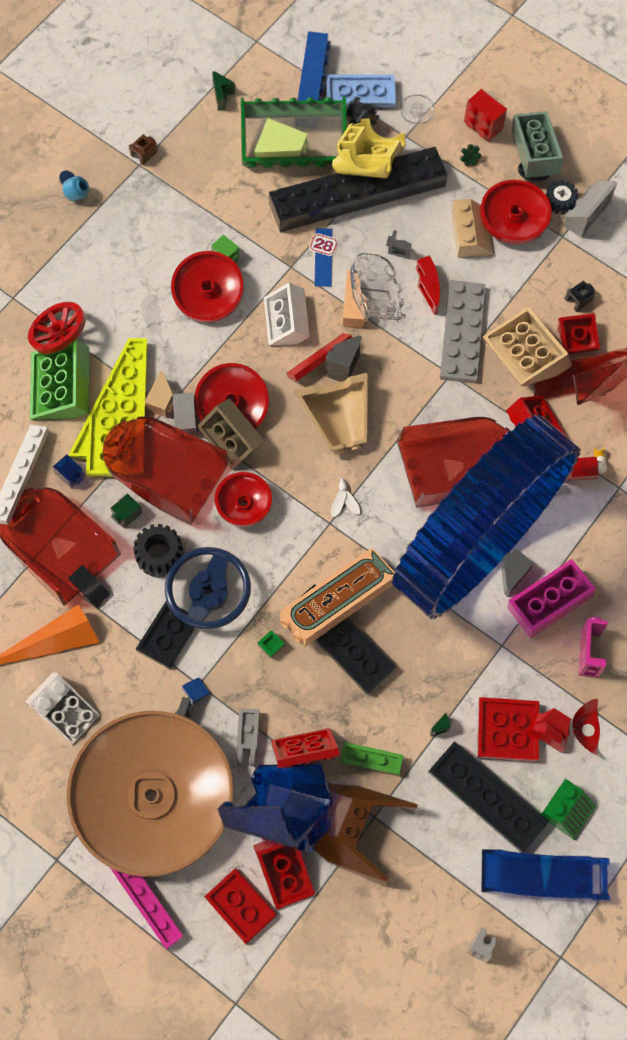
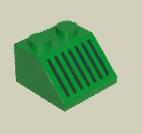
[541,778,596,840]

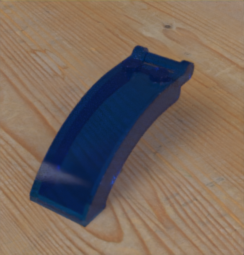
[481,849,610,902]

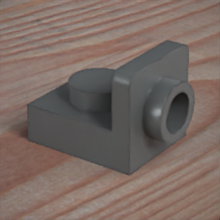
[386,230,412,259]
[177,696,196,723]

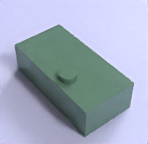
[512,111,563,178]

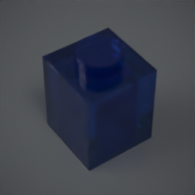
[53,454,85,488]

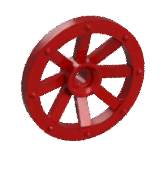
[28,302,86,354]

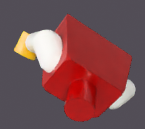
[547,447,607,482]

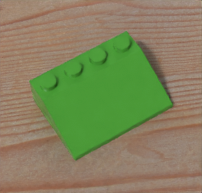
[30,339,89,420]

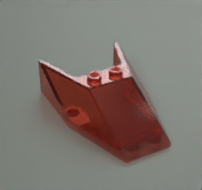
[532,347,627,405]

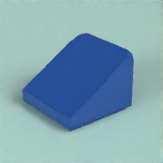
[182,677,210,705]

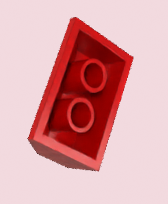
[506,395,570,457]

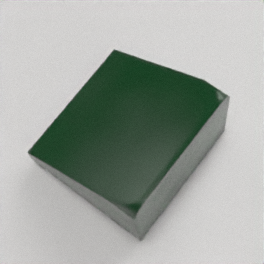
[429,713,451,737]

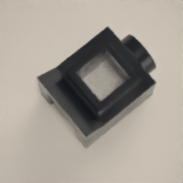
[565,280,595,312]

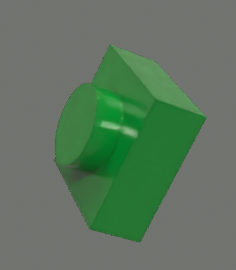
[257,630,285,659]

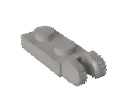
[237,708,259,766]

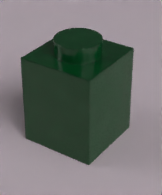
[110,493,142,527]

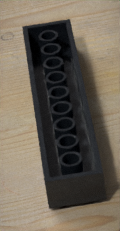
[269,146,448,232]

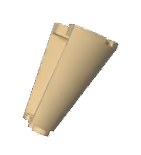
[295,373,368,455]

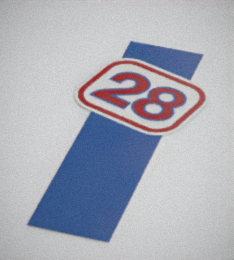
[309,228,338,287]

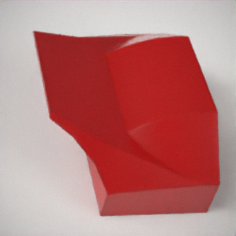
[528,708,571,752]

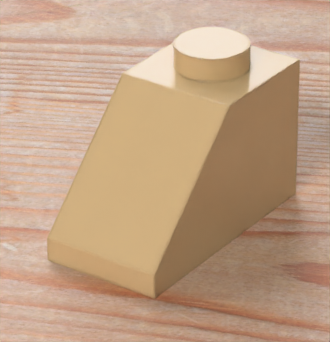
[145,371,174,418]

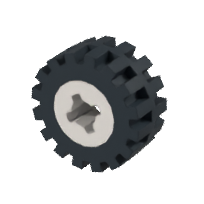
[546,180,578,214]

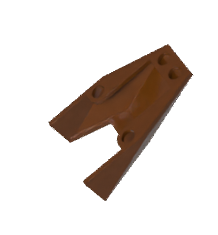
[279,781,418,887]

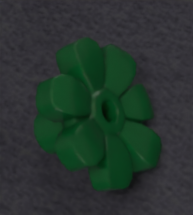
[460,144,482,166]

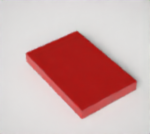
[204,868,277,945]

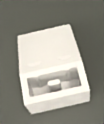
[25,672,100,745]

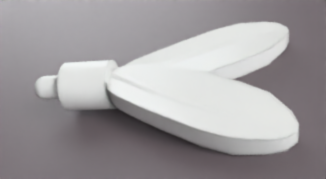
[331,478,360,517]

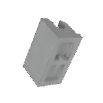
[173,392,197,434]
[467,927,496,963]

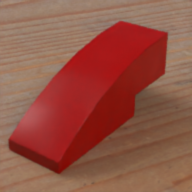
[416,255,440,315]

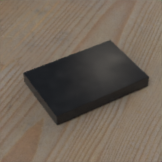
[136,601,195,670]

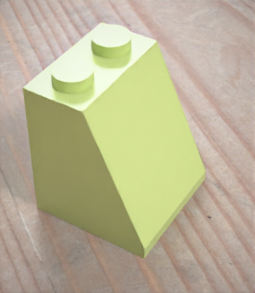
[255,118,309,158]

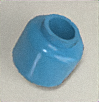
[63,176,89,201]

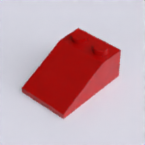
[253,830,315,910]

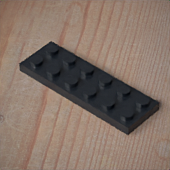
[299,584,396,695]
[428,741,549,854]

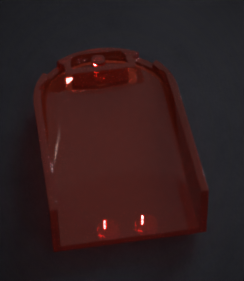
[103,417,228,525]
[396,417,521,508]
[0,487,121,606]

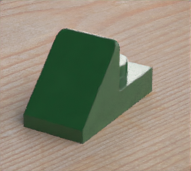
[212,71,235,110]

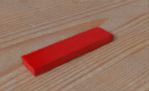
[286,333,353,381]

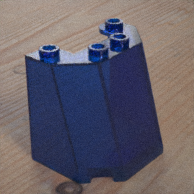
[218,764,333,853]

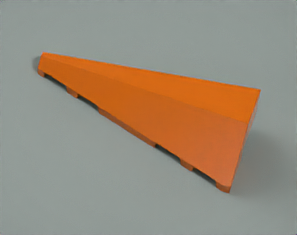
[0,604,100,666]

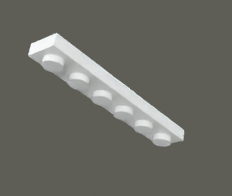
[0,425,50,525]

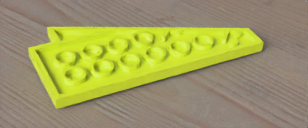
[69,338,147,477]

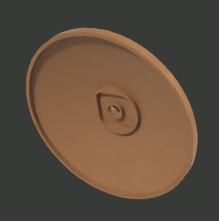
[67,711,233,877]

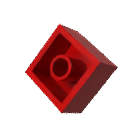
[464,89,507,142]

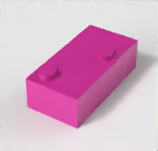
[507,559,596,639]

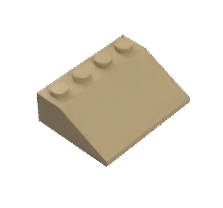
[482,306,572,387]

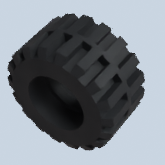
[133,524,183,577]

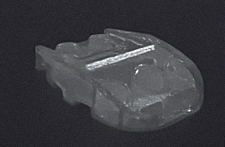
[350,253,406,323]

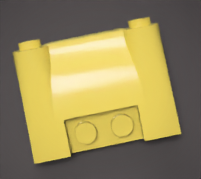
[332,119,406,178]

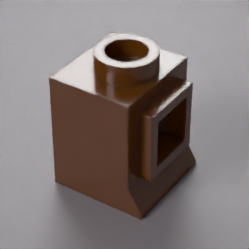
[129,134,157,165]

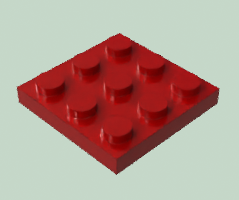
[477,697,539,762]
[271,728,339,769]

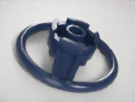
[164,547,251,629]

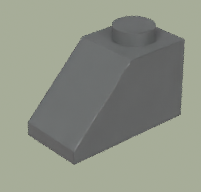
[501,549,534,597]

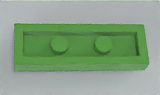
[339,742,403,776]

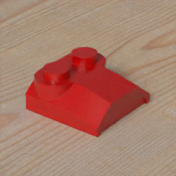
[557,313,600,354]

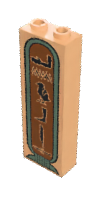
[280,548,397,648]

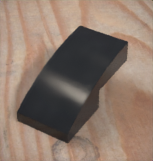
[68,565,110,608]

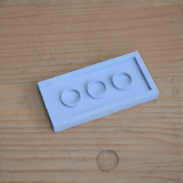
[326,74,396,107]

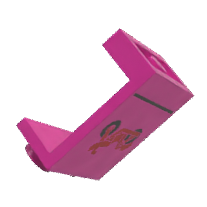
[578,617,608,678]

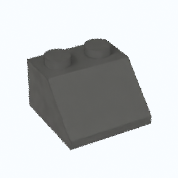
[325,335,362,382]

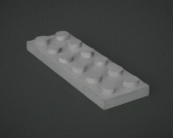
[440,280,486,383]

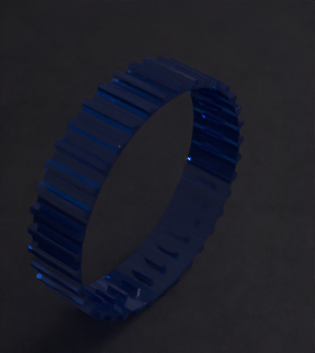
[392,415,581,620]

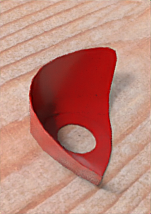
[572,699,600,755]

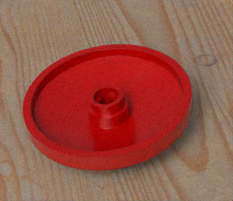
[480,179,551,244]
[171,251,244,323]
[194,363,269,430]

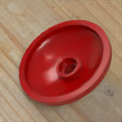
[215,472,272,527]

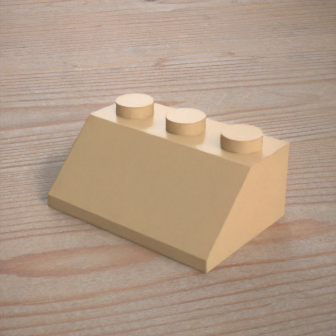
[451,199,493,258]

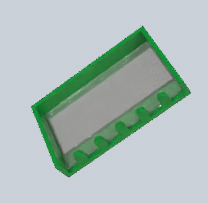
[240,97,346,168]

